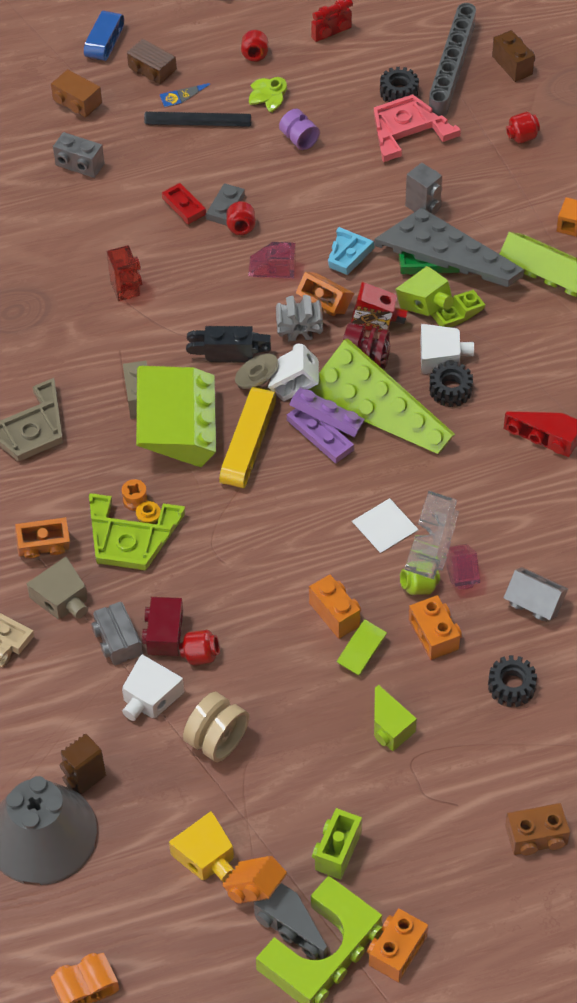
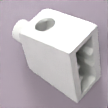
[420,324,474,374]
[268,344,319,402]
[122,655,184,721]

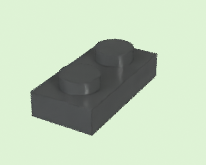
[206,183,245,226]

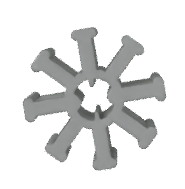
[276,295,323,341]

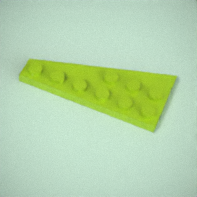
[308,339,455,454]

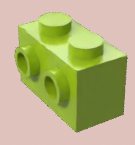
[312,808,362,880]

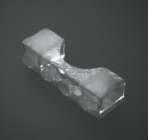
[404,491,459,579]

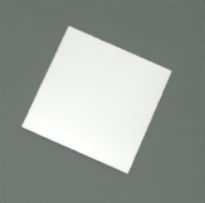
[352,498,418,553]

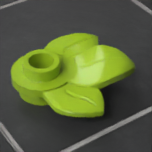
[249,77,287,113]

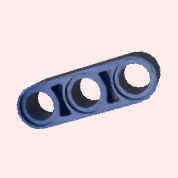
[84,10,124,61]

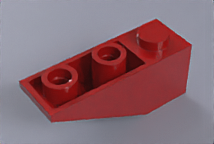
[503,411,577,457]

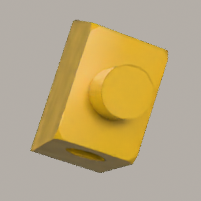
[169,811,234,882]

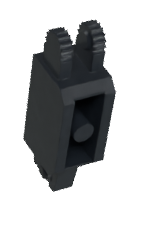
[186,326,271,363]

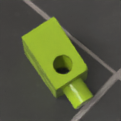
[395,266,454,316]

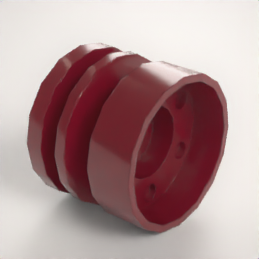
[342,323,391,370]

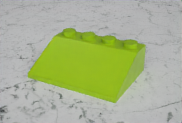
[136,366,216,467]

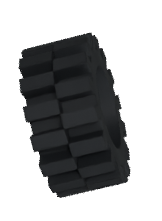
[380,66,419,102]
[429,361,473,407]
[488,655,537,707]

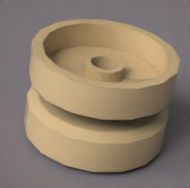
[183,692,249,762]

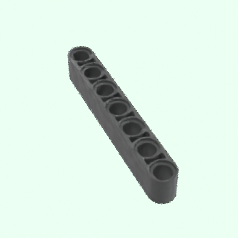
[429,3,476,116]

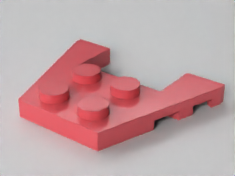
[374,94,461,162]

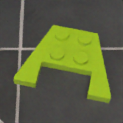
[89,493,185,570]

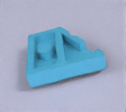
[328,227,375,275]

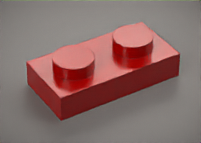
[162,183,206,224]

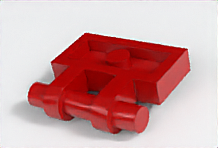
[311,0,353,42]

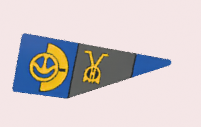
[160,83,210,107]

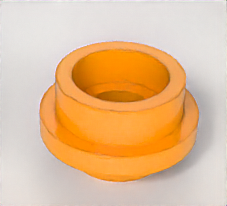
[136,501,161,524]

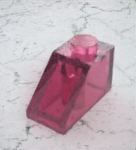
[248,242,296,278]
[442,544,480,589]

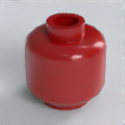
[241,30,269,62]
[506,111,540,144]
[226,201,256,235]
[179,630,220,665]

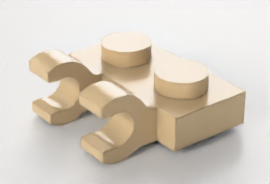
[0,613,34,668]

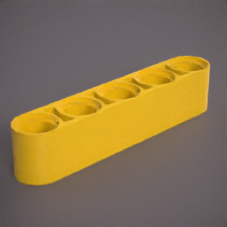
[219,387,277,488]

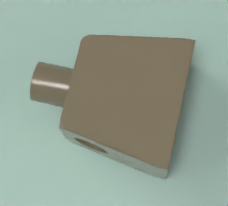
[26,557,88,619]

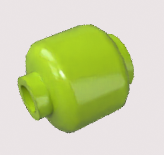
[400,561,440,595]

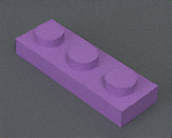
[289,387,365,437]
[287,408,354,463]

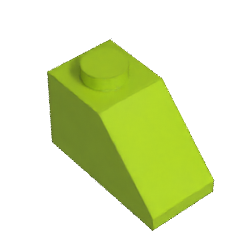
[374,685,417,751]

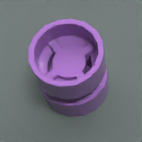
[279,109,320,150]

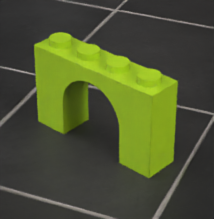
[256,875,383,1003]

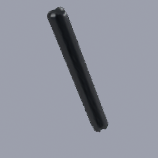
[144,111,252,127]

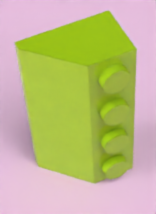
[500,232,577,297]

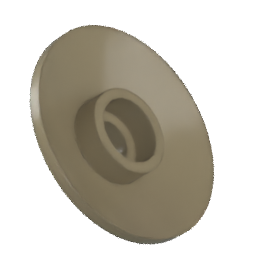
[235,354,279,389]

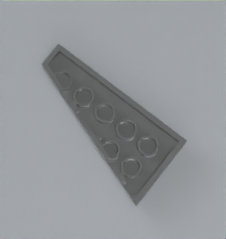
[374,208,524,287]

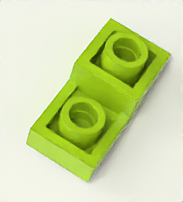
[431,289,485,328]
[337,620,387,677]

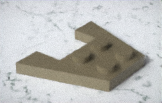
[0,378,63,462]

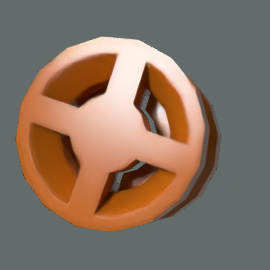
[122,479,148,511]

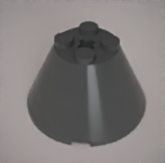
[0,776,97,885]

